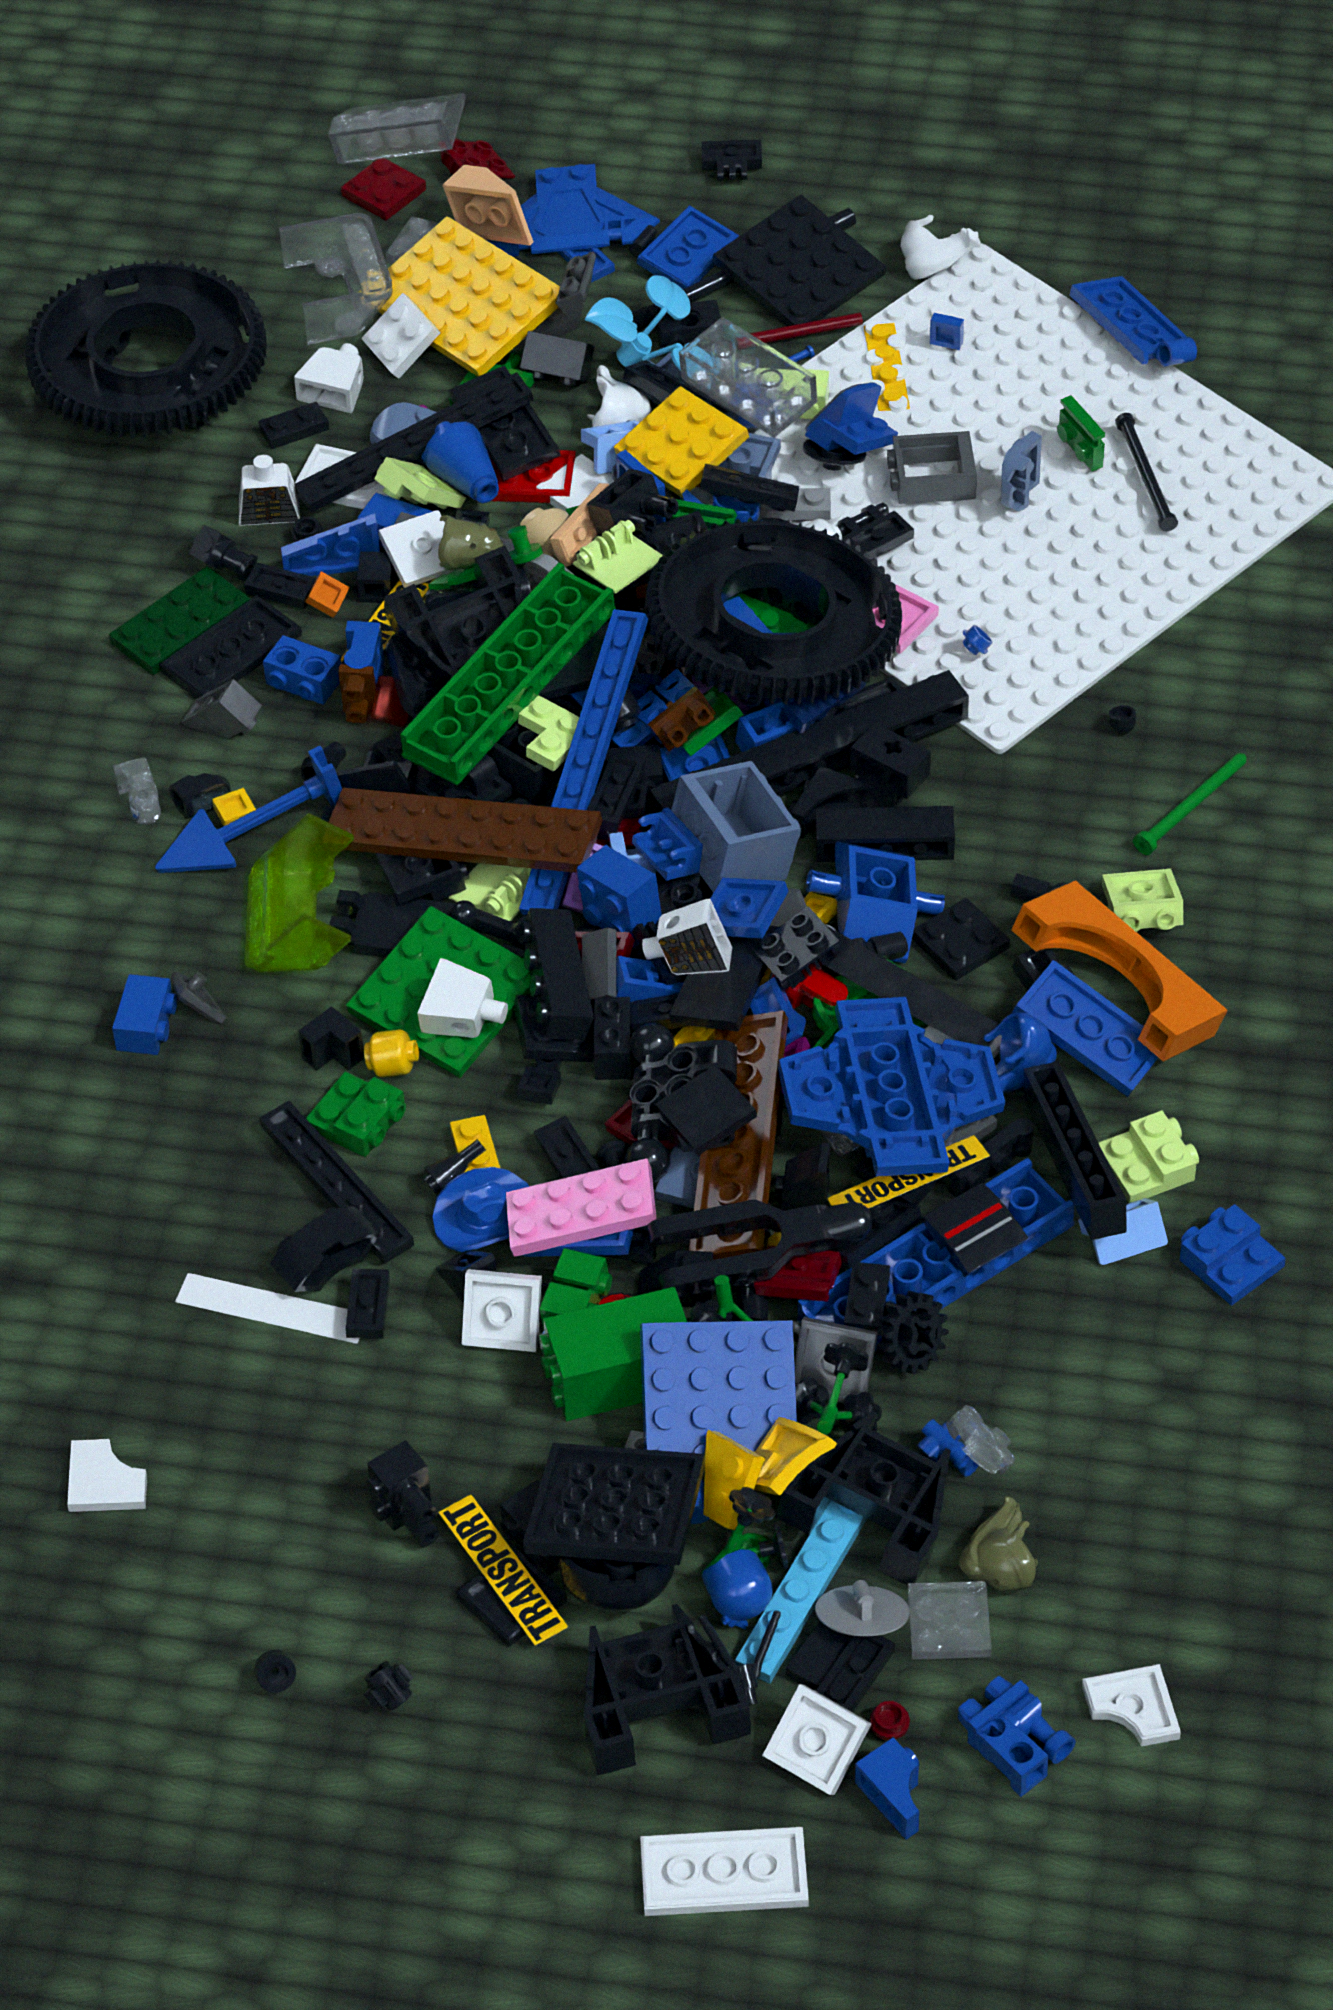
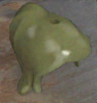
[438,515,503,570]
[959,1496,1038,1591]

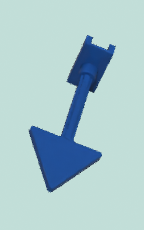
[155,745,342,873]

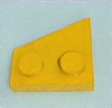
[703,1430,765,1530]

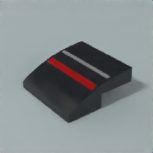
[921,1182,1028,1277]

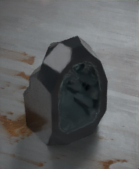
[169,773,231,818]

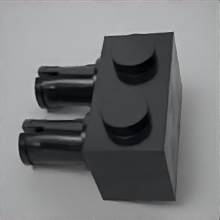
[587,469,679,537]
[366,1440,439,1547]

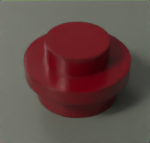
[870,1701,910,1740]

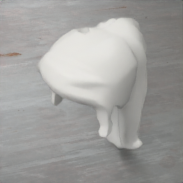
[901,215,981,280]
[587,365,652,427]

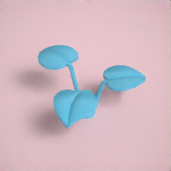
[585,275,716,395]

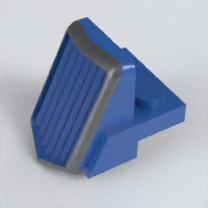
[805,382,898,455]

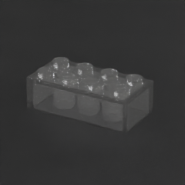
[679,316,818,438]

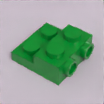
[306,1071,406,1158]

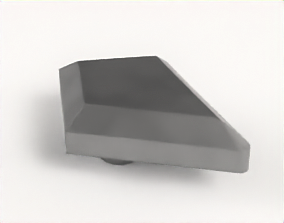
[171,970,227,1024]

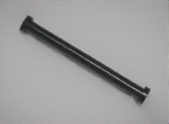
[1115,413,1178,532]

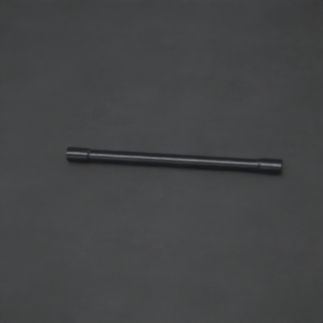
[632,208,856,330]

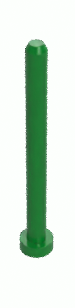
[1133,753,1247,855]

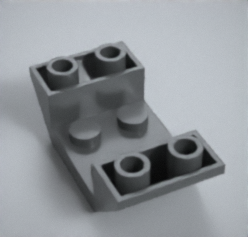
[516,251,596,348]

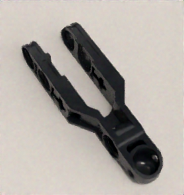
[647,1199,873,1298]

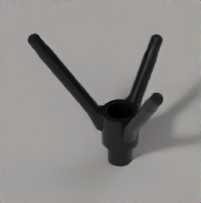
[698,1610,781,1706]

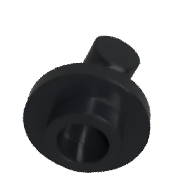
[629,225,657,258]

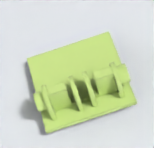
[573,520,663,594]
[449,863,532,921]

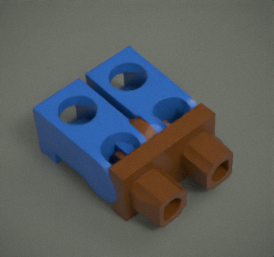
[339,621,385,723]
[637,669,716,751]

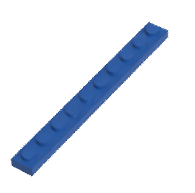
[519,609,648,915]

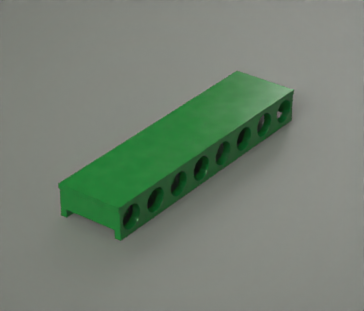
[400,562,616,785]

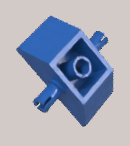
[805,841,945,963]

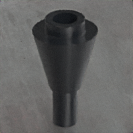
[423,1139,486,1194]

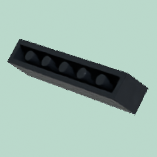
[1024,1061,1127,1240]

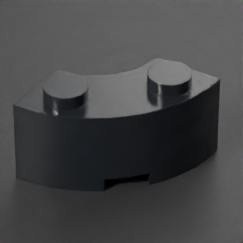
[270,1206,380,1292]

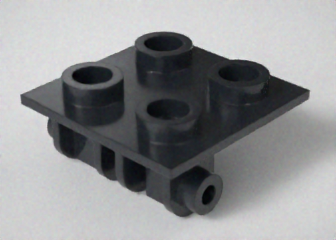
[751,906,842,990]

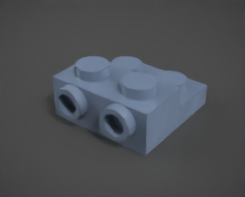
[718,433,781,479]

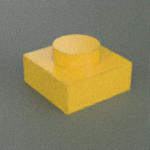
[212,787,256,826]

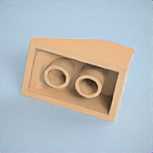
[442,165,533,246]

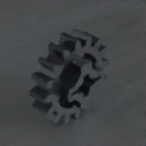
[875,1290,949,1374]

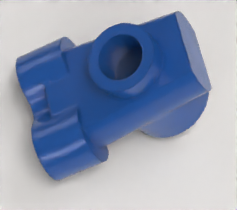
[916,1419,979,1477]

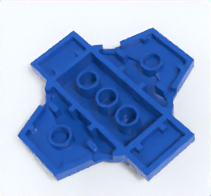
[778,997,1005,1177]

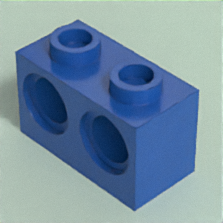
[263,635,341,705]

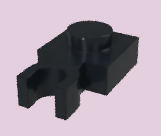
[517,1058,561,1105]

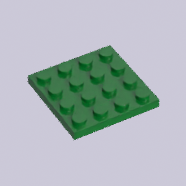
[346,906,531,1078]

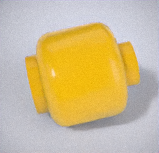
[364,1029,419,1078]

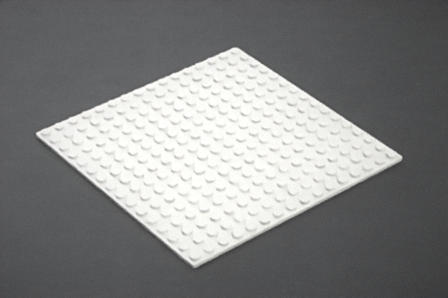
[679,244,1333,754]

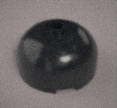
[558,1556,675,1612]

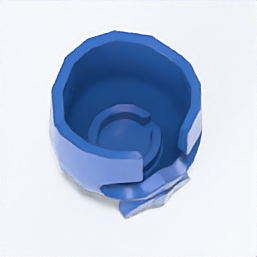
[702,1549,773,1629]

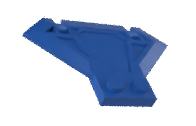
[485,164,660,256]

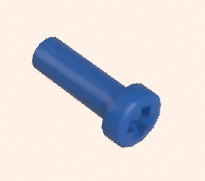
[786,345,815,365]

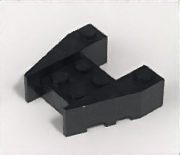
[384,545,523,685]
[775,1411,951,1588]
[584,1604,751,1776]

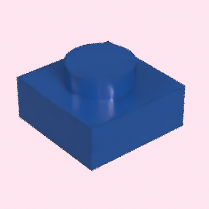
[930,313,964,350]

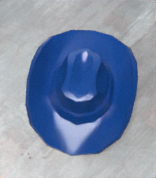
[432,1167,530,1252]

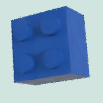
[576,845,662,948]

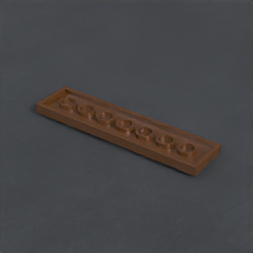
[322,788,603,873]
[689,1010,788,1260]

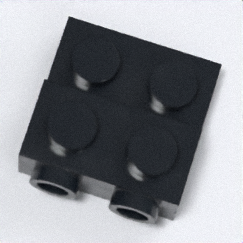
[375,853,469,904]

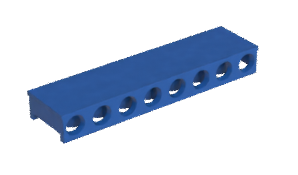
[797,1158,1074,1352]

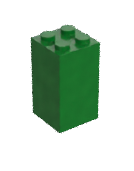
[539,1287,687,1422]

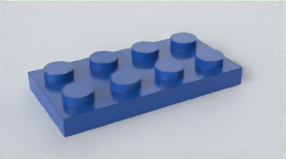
[1012,960,1158,1097]

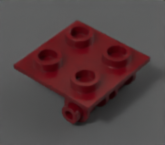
[438,139,515,178]

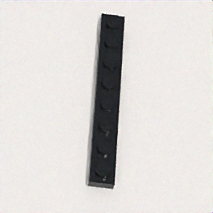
[294,372,534,513]

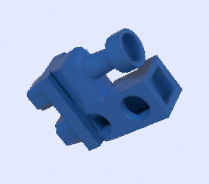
[958,1676,1076,1797]

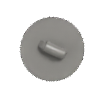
[815,1580,910,1636]

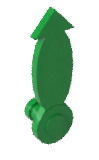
[428,525,543,590]

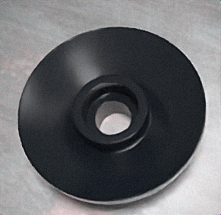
[802,439,866,471]

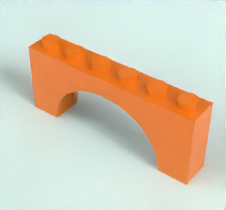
[1011,880,1228,1062]

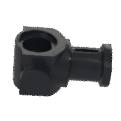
[189,525,258,581]

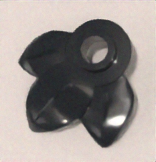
[656,873,703,915]

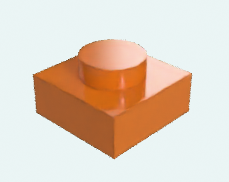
[305,571,350,618]

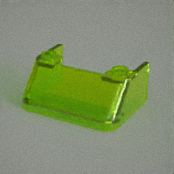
[245,813,354,972]

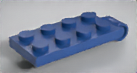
[1069,276,1197,366]

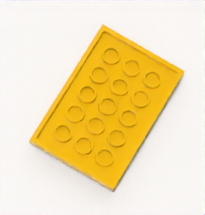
[360,216,560,377]

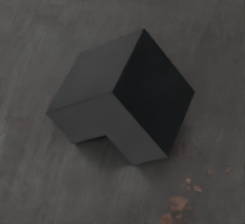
[298,1006,364,1071]

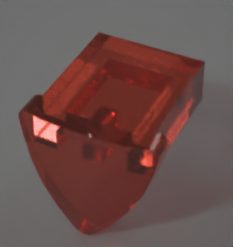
[371,676,408,727]

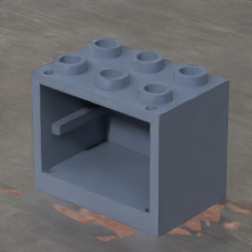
[671,761,801,893]

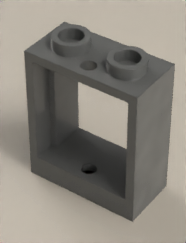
[887,431,977,504]

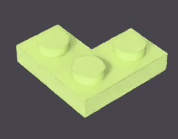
[518,695,579,772]

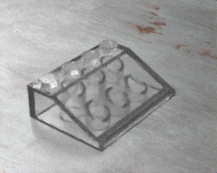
[328,93,466,164]

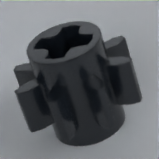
[363,1661,414,1711]

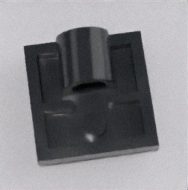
[415,754,512,802]

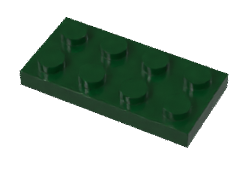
[109,566,250,676]

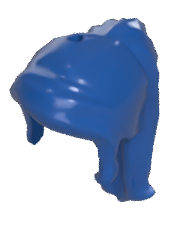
[983,1012,1057,1094]

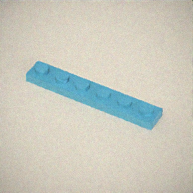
[735,1500,867,1684]

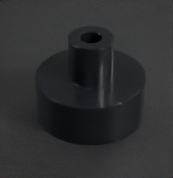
[254,1650,296,1693]

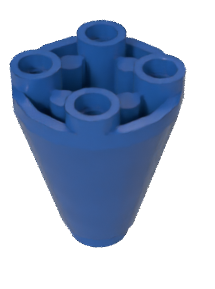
[421,421,499,503]

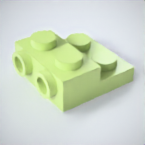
[374,457,466,509]
[1102,868,1183,932]
[1099,1111,1199,1203]

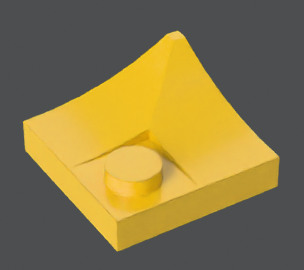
[754,1417,837,1496]

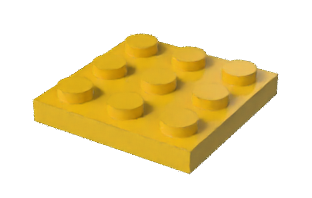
[614,386,749,498]

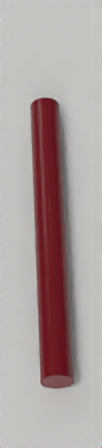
[739,312,863,348]

